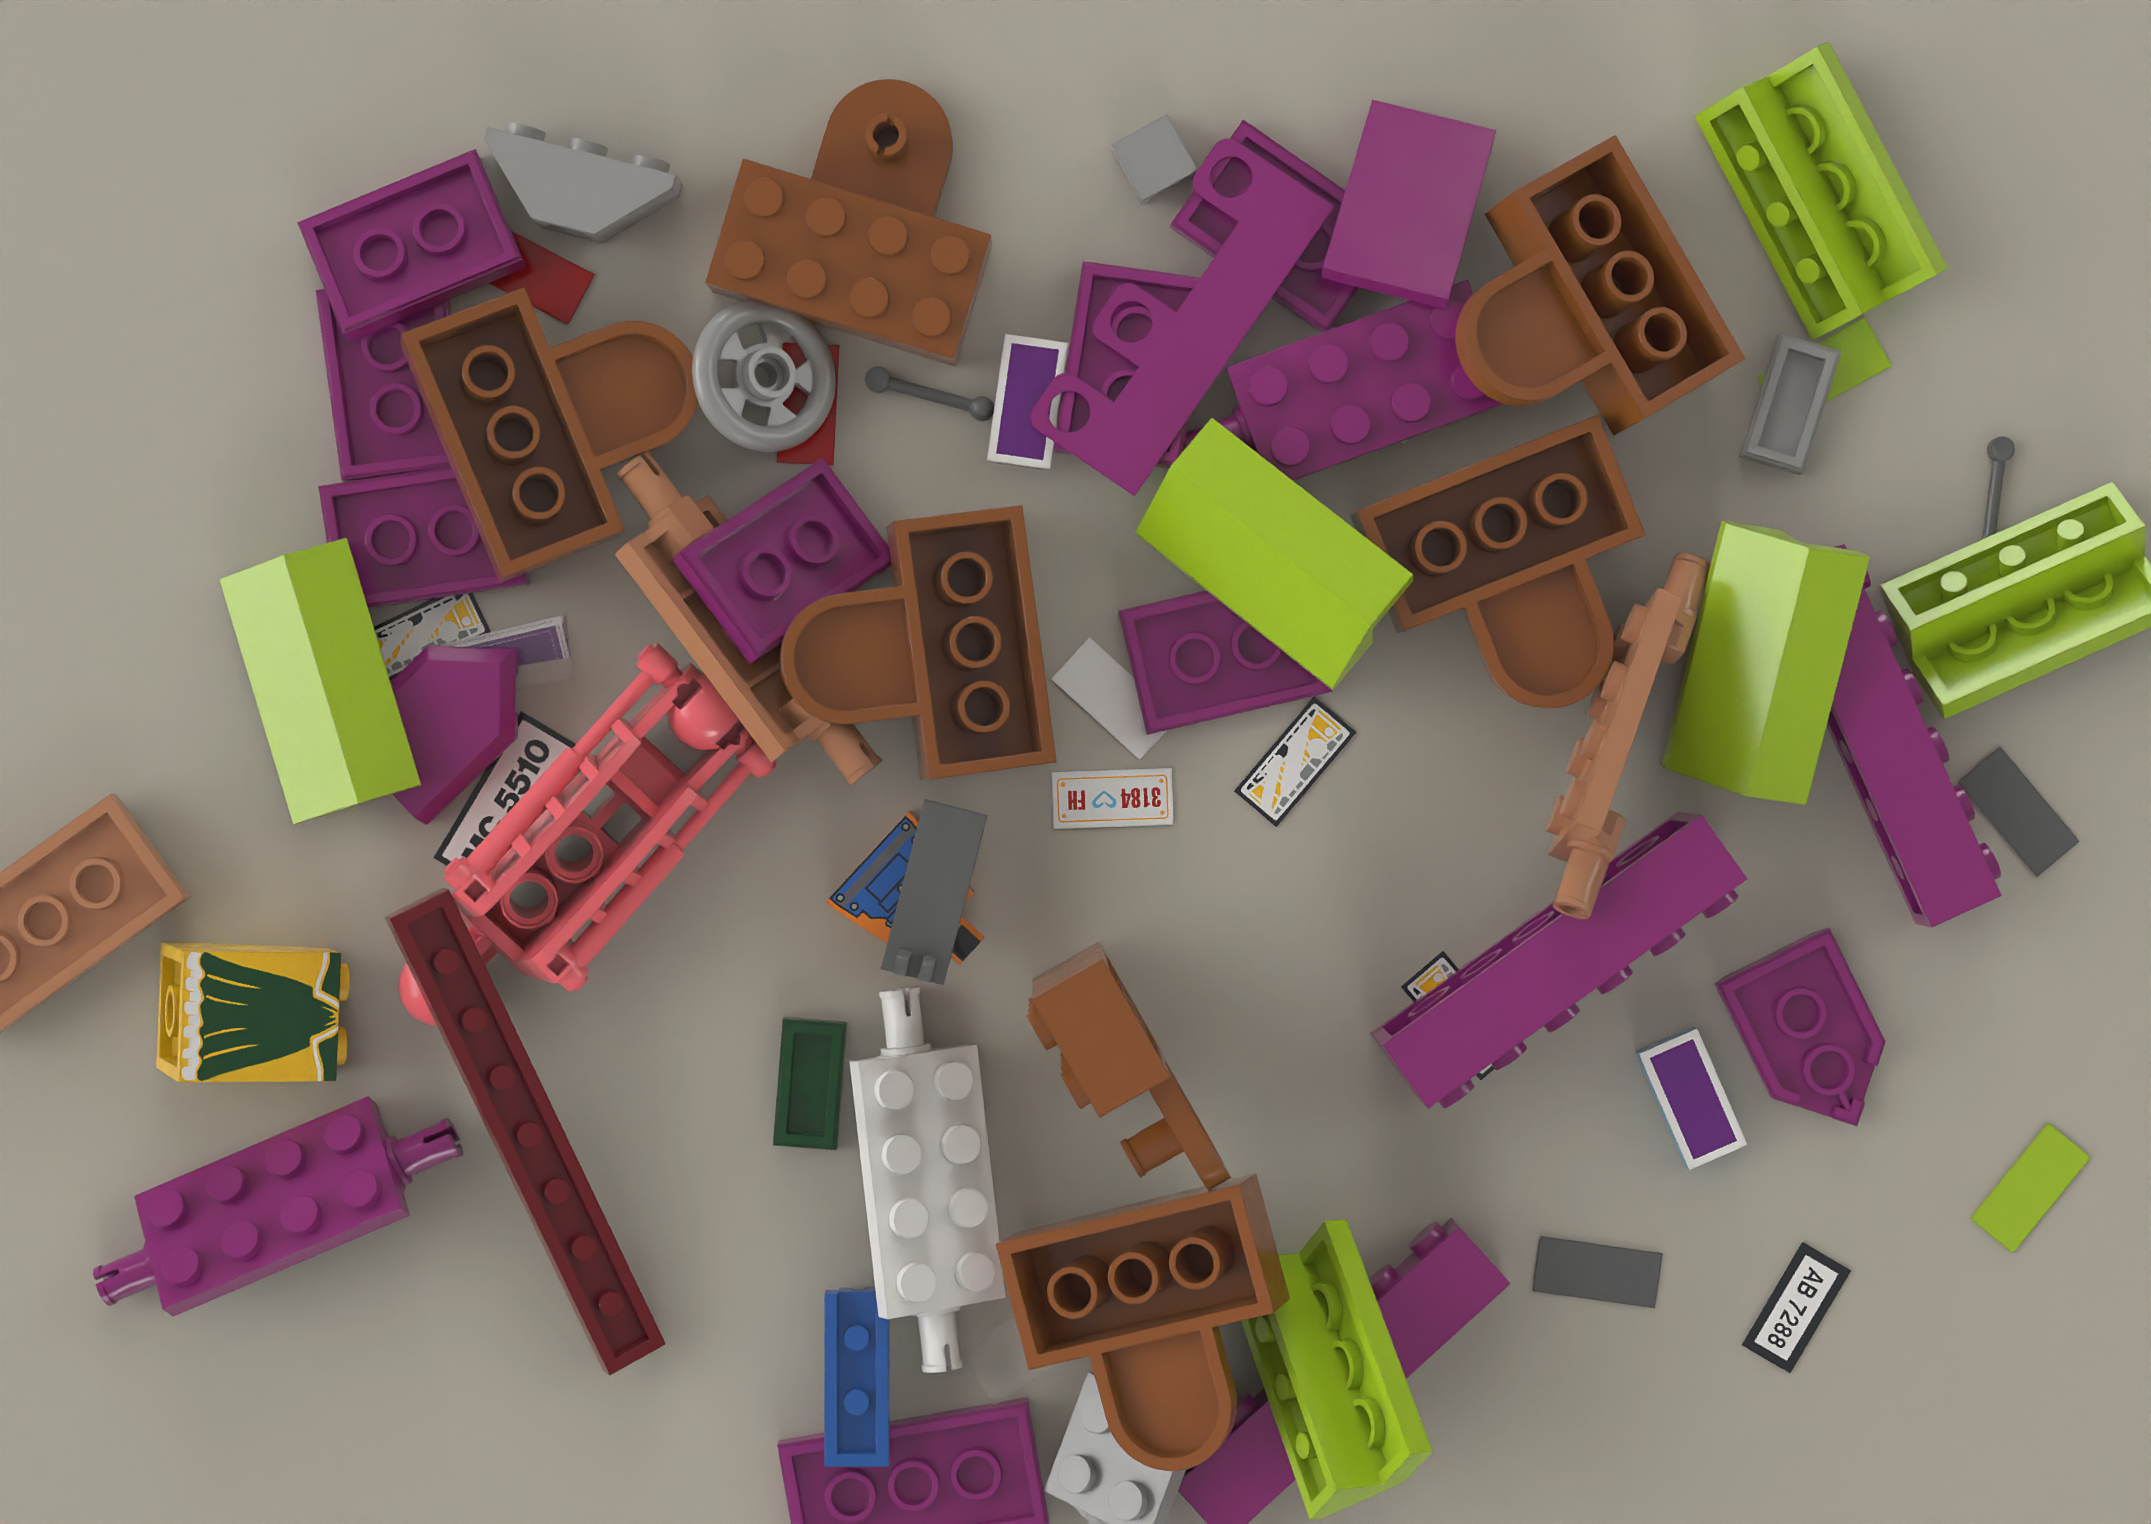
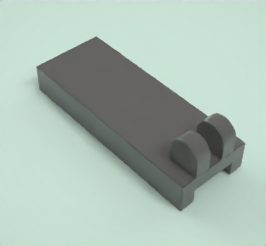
[881,799,988,985]

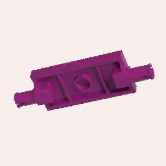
[1184,280,1504,481]
[93,1096,463,1317]

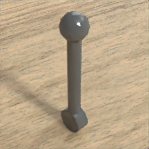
[865,367,994,421]
[1982,436,2015,539]

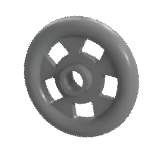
[692,299,836,452]

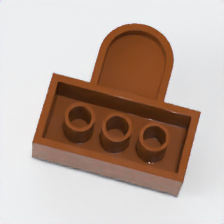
[705,79,992,366]
[1455,135,1746,436]
[401,287,698,583]
[1350,415,1646,709]
[779,505,1057,780]
[1027,942,1231,1191]
[995,1173,1290,1471]

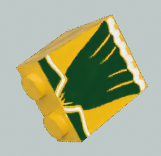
[156,942,350,1082]

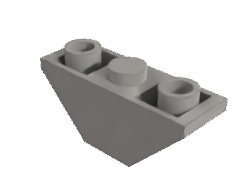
[484,122,682,243]

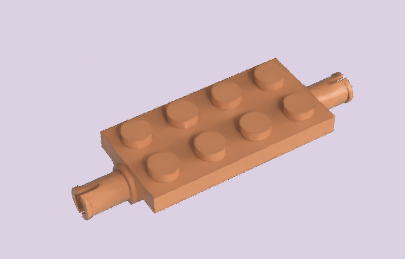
[615,451,883,786]
[1545,553,1710,920]

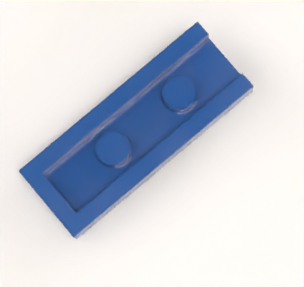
[824,1287,890,1467]

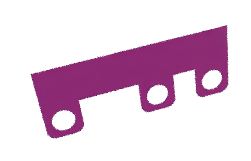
[1030,139,1335,496]

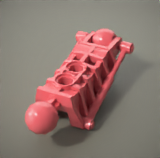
[397,642,777,1026]

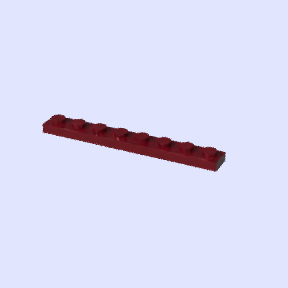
[385,888,666,1375]

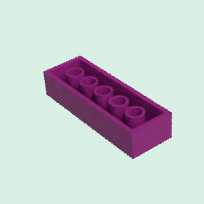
[1371,812,1747,1109]

